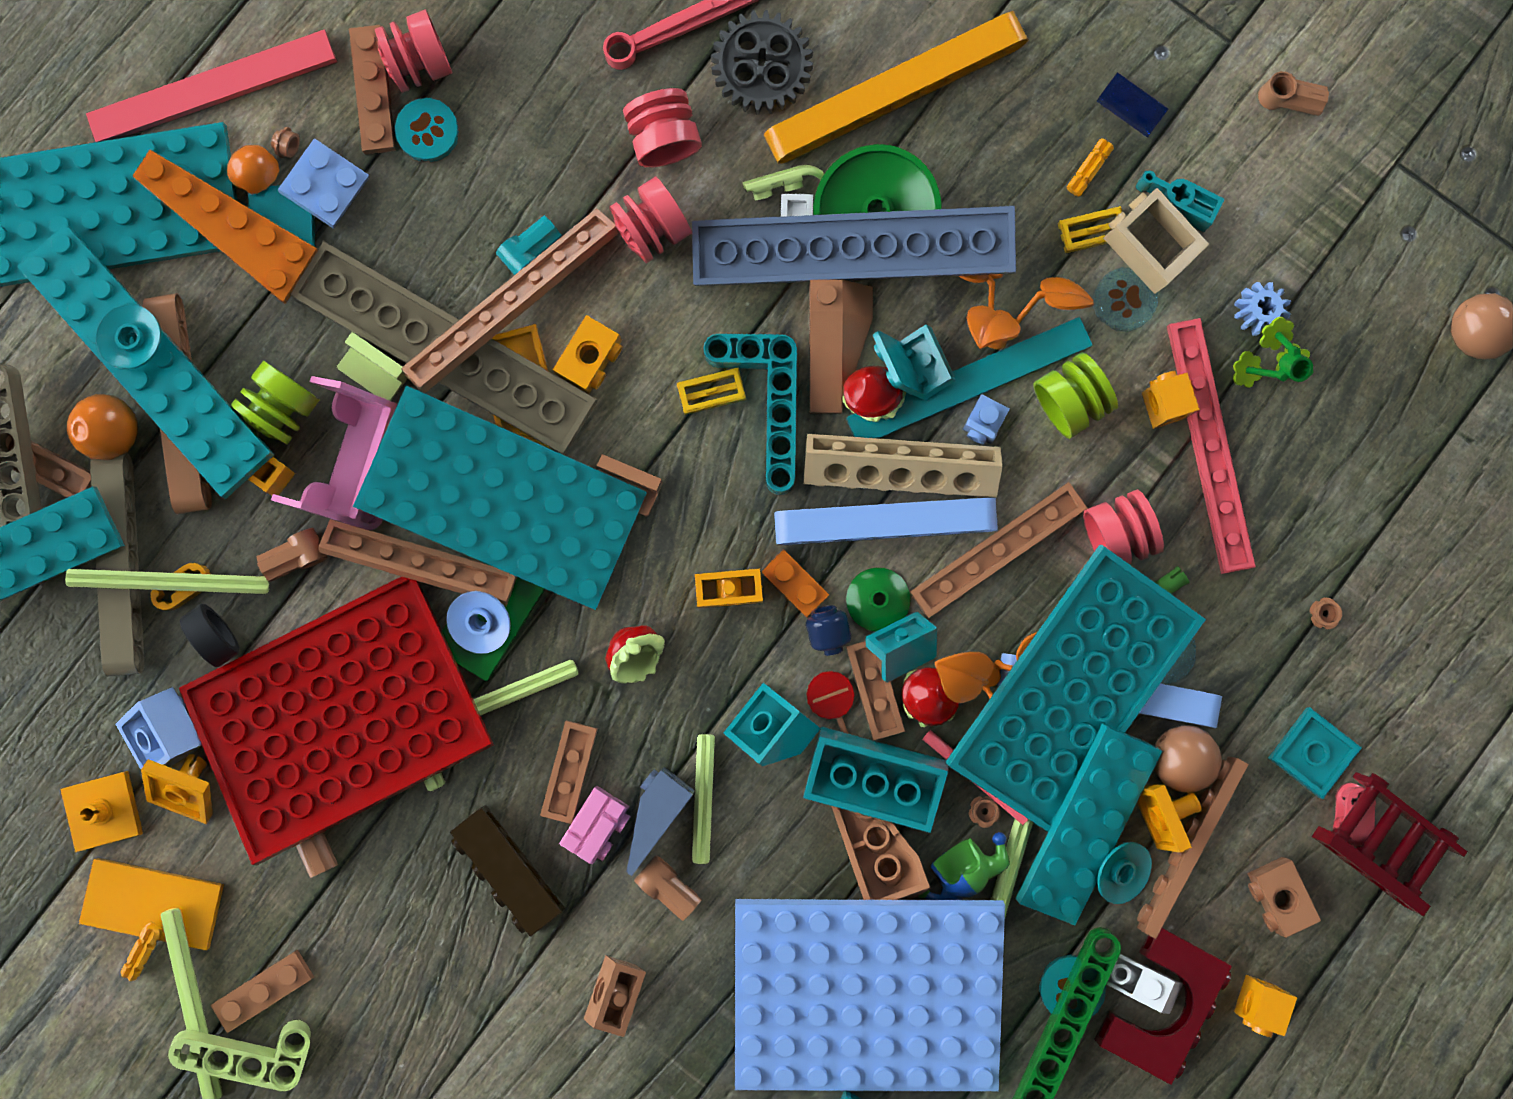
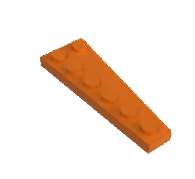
[133,150,318,304]

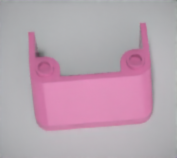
[271,376,398,530]

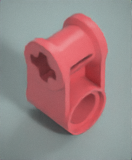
[1333,783,1376,847]

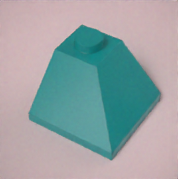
[724,683,821,767]

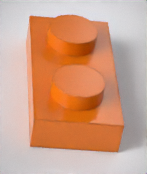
[761,549,829,618]

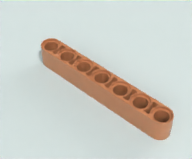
[143,293,212,514]

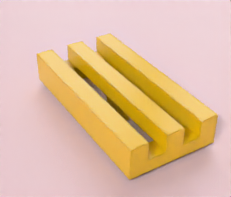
[1058,206,1122,254]
[677,368,746,415]

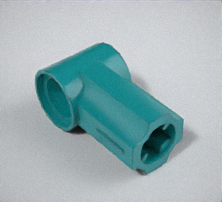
[496,215,562,275]

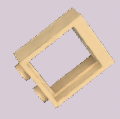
[1103,188,1209,294]

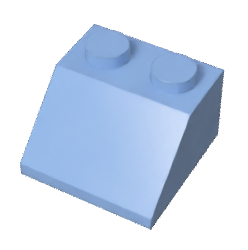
[116,687,202,769]

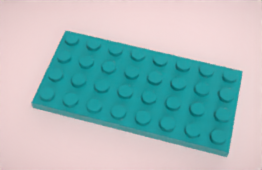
[0,122,238,287]
[353,386,647,610]
[946,545,1206,832]

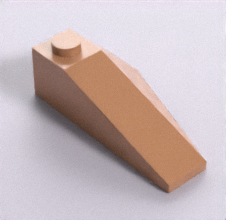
[809,280,873,414]
[831,806,931,900]

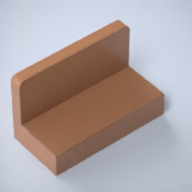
[597,454,663,517]

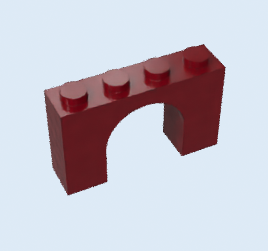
[1094,928,1232,1085]

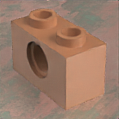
[1247,857,1321,938]
[584,955,646,1037]

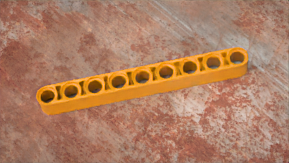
[763,11,1029,164]

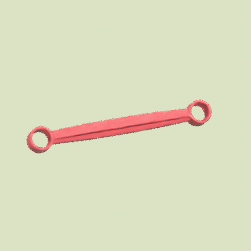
[603,0,759,70]

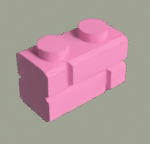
[559,786,631,865]

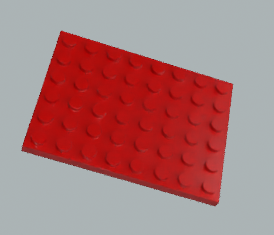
[179,576,494,865]

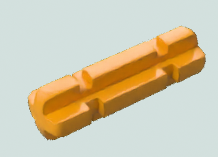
[1067,138,1114,197]
[121,922,163,981]

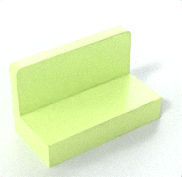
[337,332,408,401]

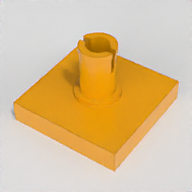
[141,754,213,825]
[60,771,143,852]
[1137,784,1201,853]

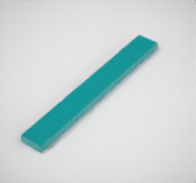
[846,317,1093,439]

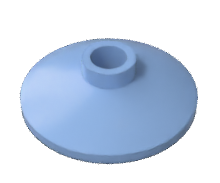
[447,591,511,653]

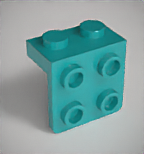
[873,325,957,400]

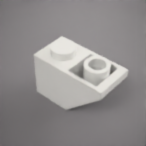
[1106,954,1183,1014]

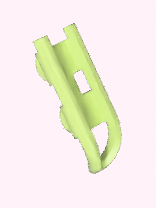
[742,165,824,200]

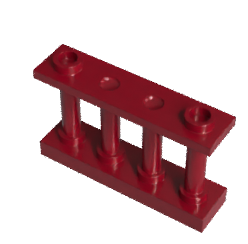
[1311,772,1468,917]

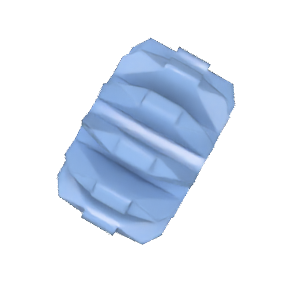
[1234,282,1291,336]

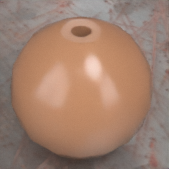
[1451,293,1513,359]
[1154,725,1222,793]

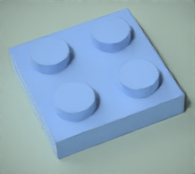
[278,138,369,229]

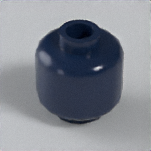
[806,605,851,656]

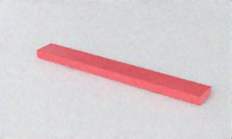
[86,29,337,142]
[1167,318,1256,574]

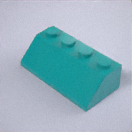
[803,726,948,833]

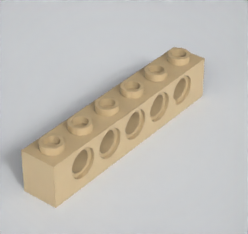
[804,434,1002,498]

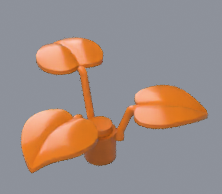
[959,274,1094,349]
[935,632,1037,703]

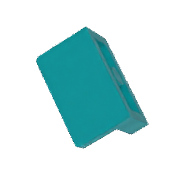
[866,612,937,683]

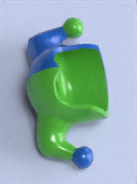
[918,832,1010,900]

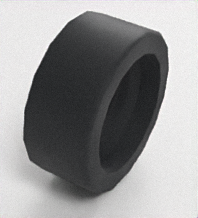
[180,604,240,667]

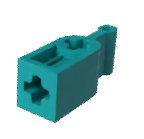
[1135,170,1225,232]

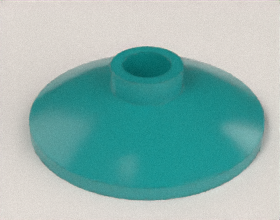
[95,304,161,369]
[1097,842,1152,904]

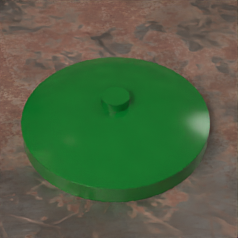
[813,144,942,215]

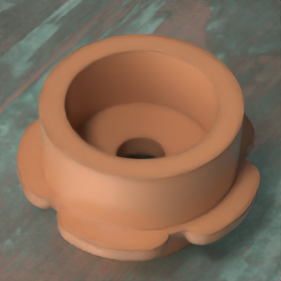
[271,127,300,158]
[1310,598,1342,629]
[969,796,1001,828]

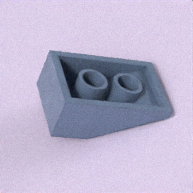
[627,767,695,876]

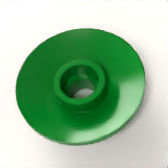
[846,568,910,632]

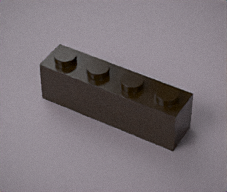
[450,805,565,937]

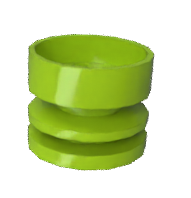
[1033,352,1118,439]
[231,360,320,445]

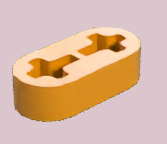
[151,563,211,610]

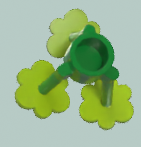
[1233,316,1314,388]

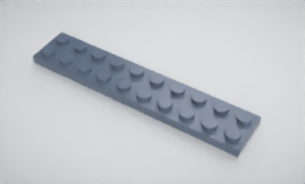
[692,206,1016,286]

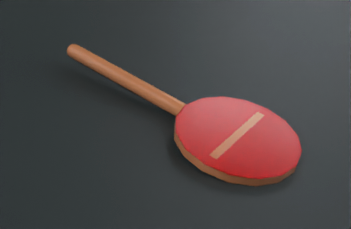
[806,671,855,734]

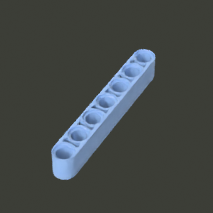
[774,498,998,545]
[996,653,1222,728]

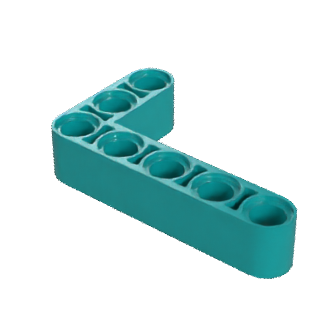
[703,334,797,495]

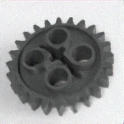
[711,10,813,115]

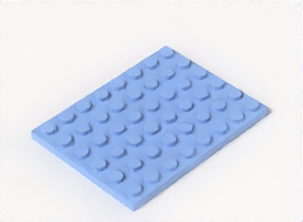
[735,899,1005,1091]

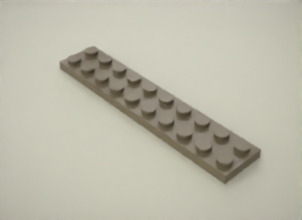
[290,241,597,455]

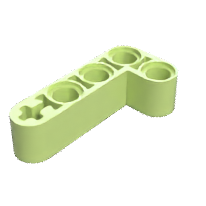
[168,1020,311,1091]

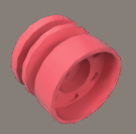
[375,9,452,93]
[623,88,702,167]
[609,176,692,263]
[1083,489,1164,565]

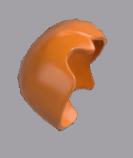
[227,145,280,194]

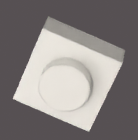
[781,194,813,217]

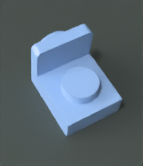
[963,394,1010,445]

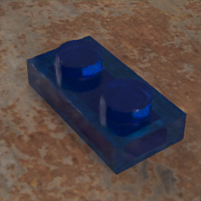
[1097,72,1168,138]

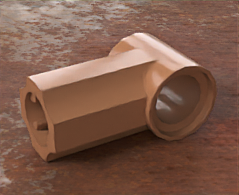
[1258,71,1329,116]
[256,528,328,582]
[294,831,338,878]
[634,855,702,921]

